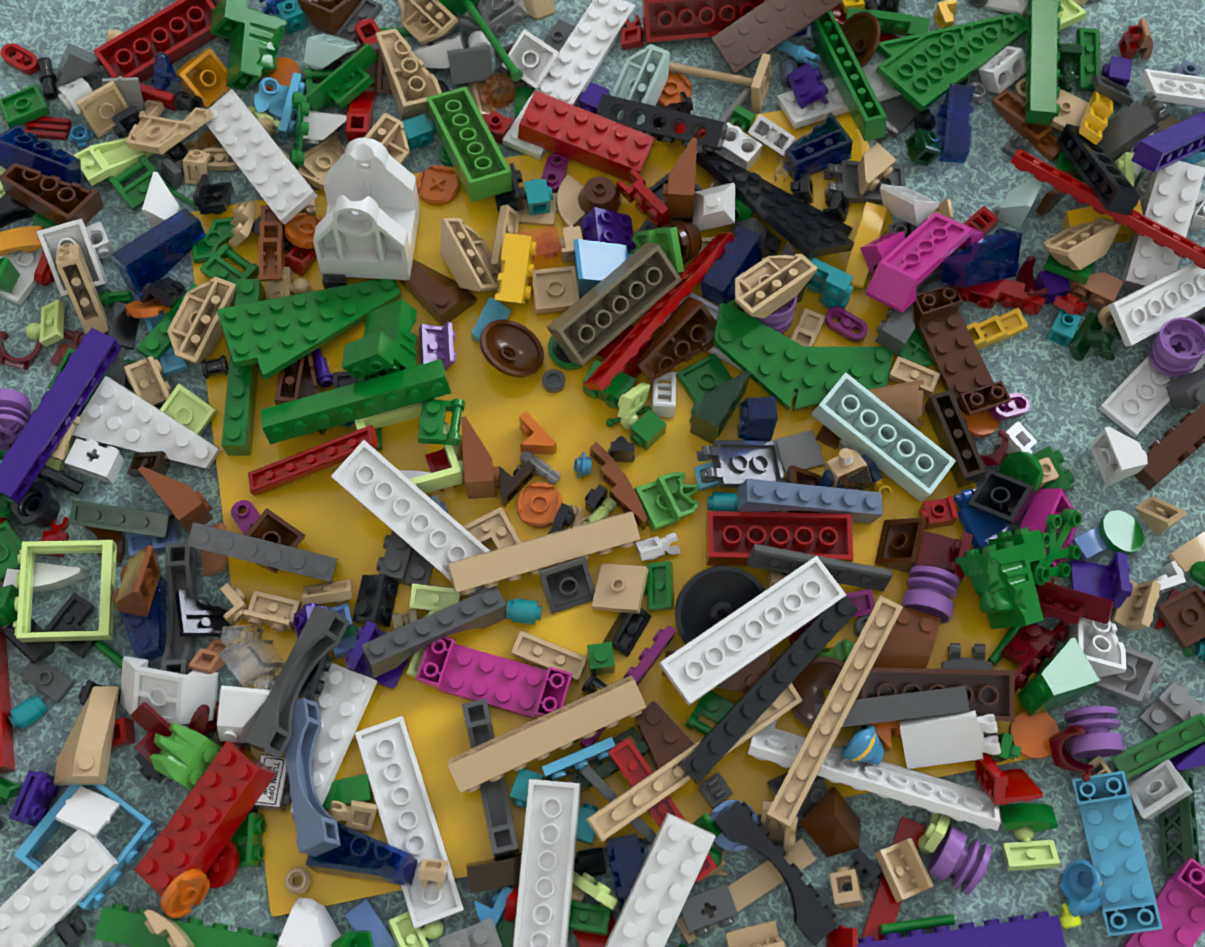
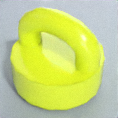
[1059,904,1082,929]

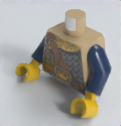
[818,448,892,498]

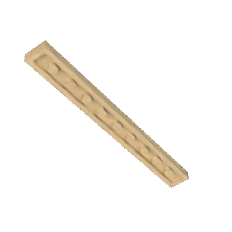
[766,596,903,829]
[586,683,803,842]

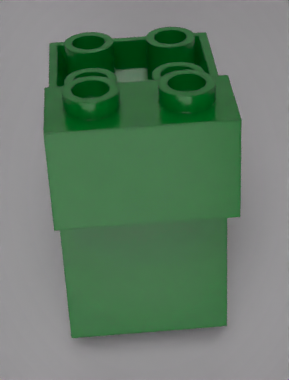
[210,0,287,92]
[342,299,418,379]
[955,527,1047,629]

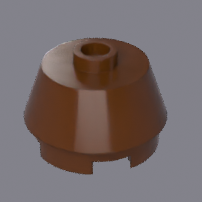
[578,176,621,214]
[662,220,702,264]

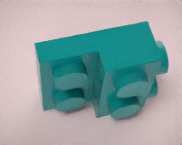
[806,258,854,309]

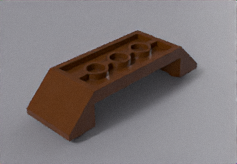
[913,283,1012,416]

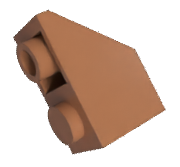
[1068,272,1124,310]

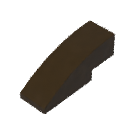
[467,853,522,893]

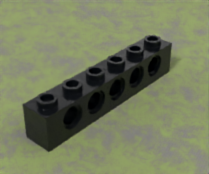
[597,94,728,153]
[1056,123,1141,216]

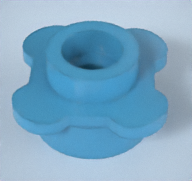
[68,125,94,148]
[574,452,592,478]

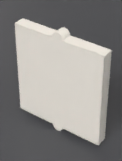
[55,786,120,837]

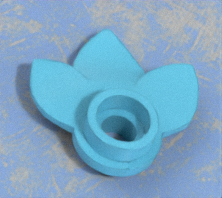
[254,77,289,118]

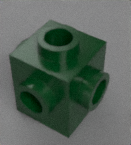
[905,128,942,166]

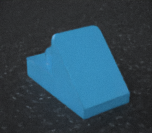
[474,886,513,927]

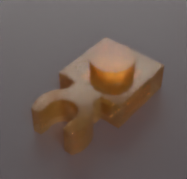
[184,130,224,151]

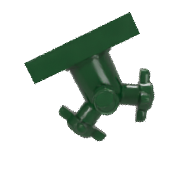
[1057,44,1083,92]
[1068,312,1122,361]

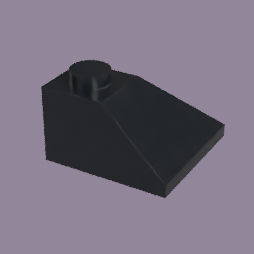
[968,469,1033,524]

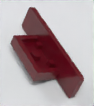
[1035,582,1113,625]
[1002,622,1070,692]
[130,702,173,782]

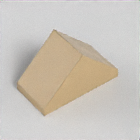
[1135,496,1187,537]

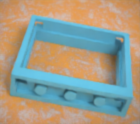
[14,784,158,911]

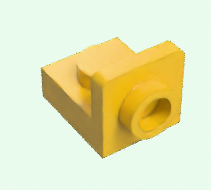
[933,0,958,29]

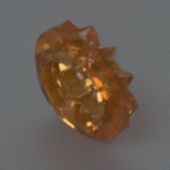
[483,73,516,108]

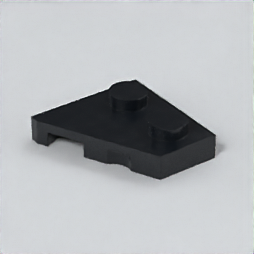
[175,590,231,637]

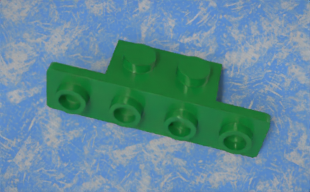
[846,8,929,36]
[305,43,378,112]

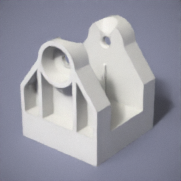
[313,138,420,280]

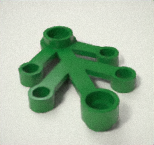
[290,91,310,169]
[1030,509,1082,585]

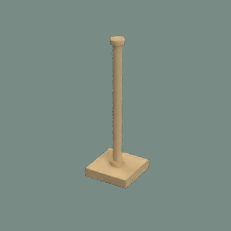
[669,53,771,114]

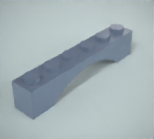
[737,479,883,524]
[284,697,341,857]

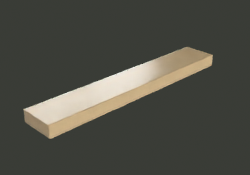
[675,838,816,944]

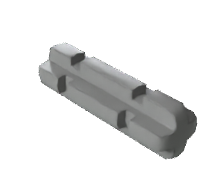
[520,450,560,485]

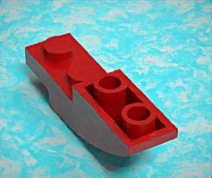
[955,278,1045,315]

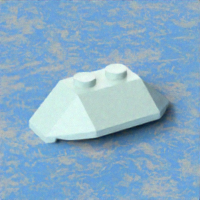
[611,44,670,125]

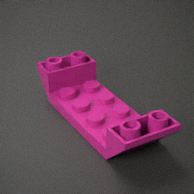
[866,212,984,313]
[416,637,573,719]
[1122,858,1205,947]

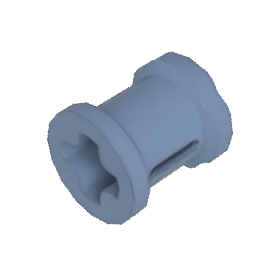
[779,59,798,88]

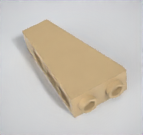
[56,243,109,334]

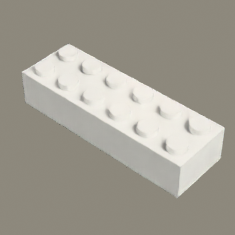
[1121,161,1205,291]

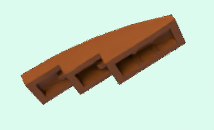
[991,89,1064,163]
[258,205,284,281]
[590,441,647,530]

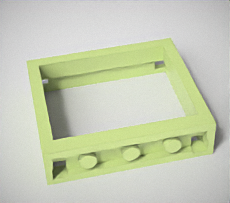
[354,398,464,494]
[13,540,117,642]

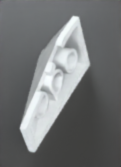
[412,31,466,69]
[1068,618,1126,677]

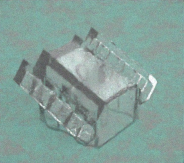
[218,625,285,690]

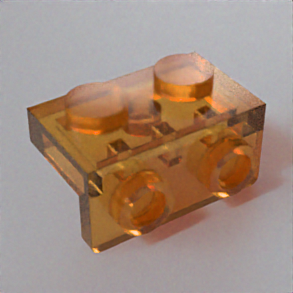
[513,225,562,262]

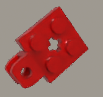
[616,169,670,228]

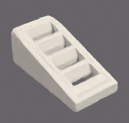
[652,372,676,418]

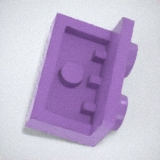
[419,322,456,371]

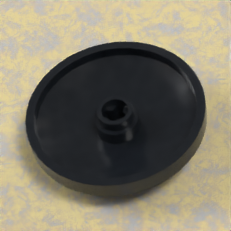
[674,566,766,645]

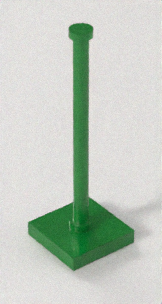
[438,0,523,82]

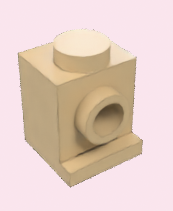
[559,226,582,263]
[830,867,865,909]

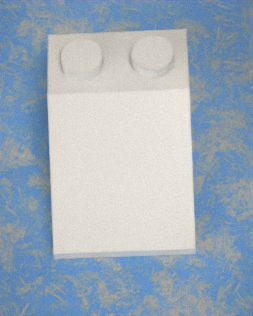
[37,218,107,296]

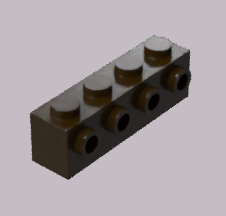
[924,389,987,488]

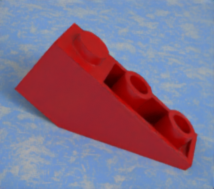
[345,91,376,143]

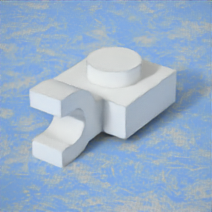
[635,533,680,561]

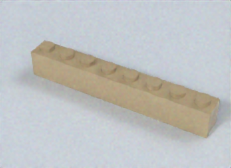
[446,511,640,595]
[448,675,646,793]

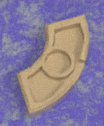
[557,174,586,227]

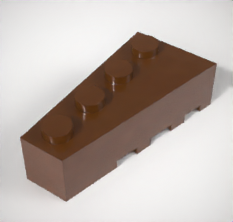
[0,163,104,225]
[1134,403,1205,491]

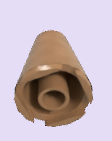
[869,380,925,426]

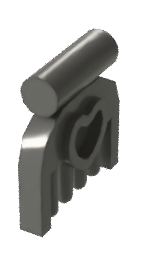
[455,12,481,31]

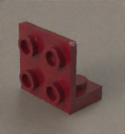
[916,531,973,583]

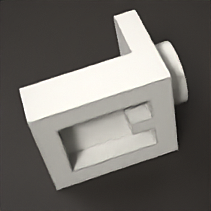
[1154,561,1186,595]

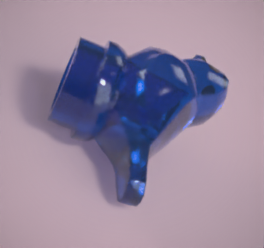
[151,52,181,91]

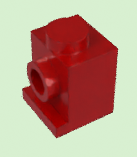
[354,18,381,47]
[483,110,514,146]
[919,496,958,530]

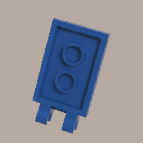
[954,488,1014,552]

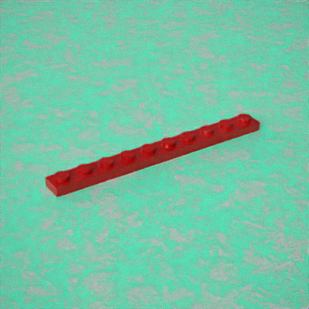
[1010,149,1205,269]
[584,232,736,390]

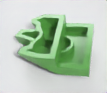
[630,227,684,273]
[634,472,700,532]
[150,722,221,792]

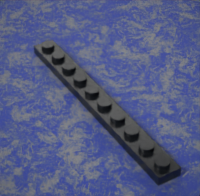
[679,596,859,784]

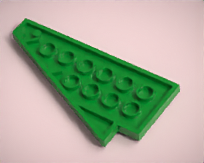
[876,12,1027,112]
[217,279,401,380]

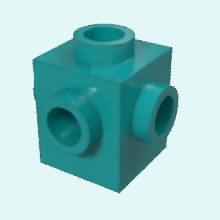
[275,0,307,35]

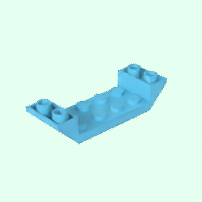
[1072,771,1163,936]

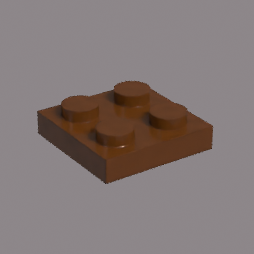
[1155,585,1205,649]

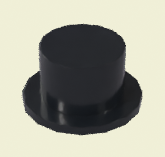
[10,482,60,528]

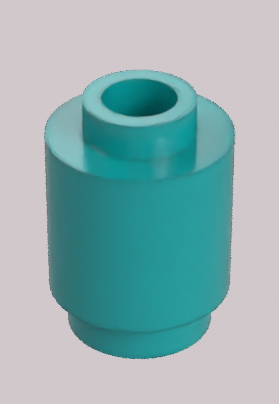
[707,492,741,512]
[506,598,542,625]
[8,694,49,730]

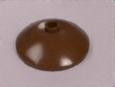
[840,11,880,68]
[480,319,544,378]
[791,657,862,729]

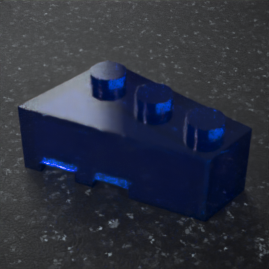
[701,225,762,305]

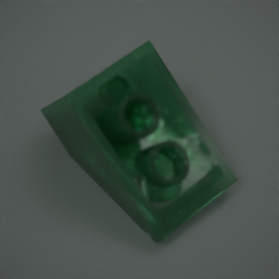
[689,370,751,444]

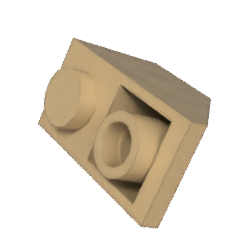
[857,143,896,195]

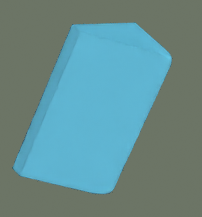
[471,297,511,343]

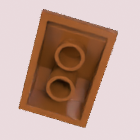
[662,138,697,219]
[461,416,500,499]
[138,466,213,534]
[113,545,161,617]
[873,605,941,668]

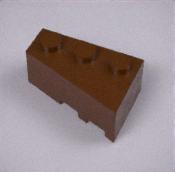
[274,353,319,405]
[635,701,694,770]

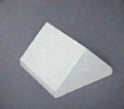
[880,184,940,227]
[1128,759,1193,820]

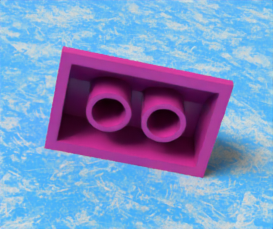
[1019,488,1077,567]

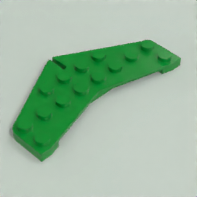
[712,303,893,412]

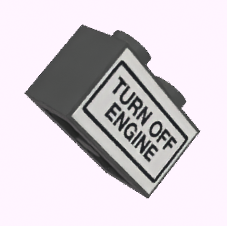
[253,754,292,812]

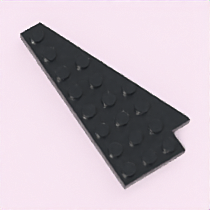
[696,152,855,258]

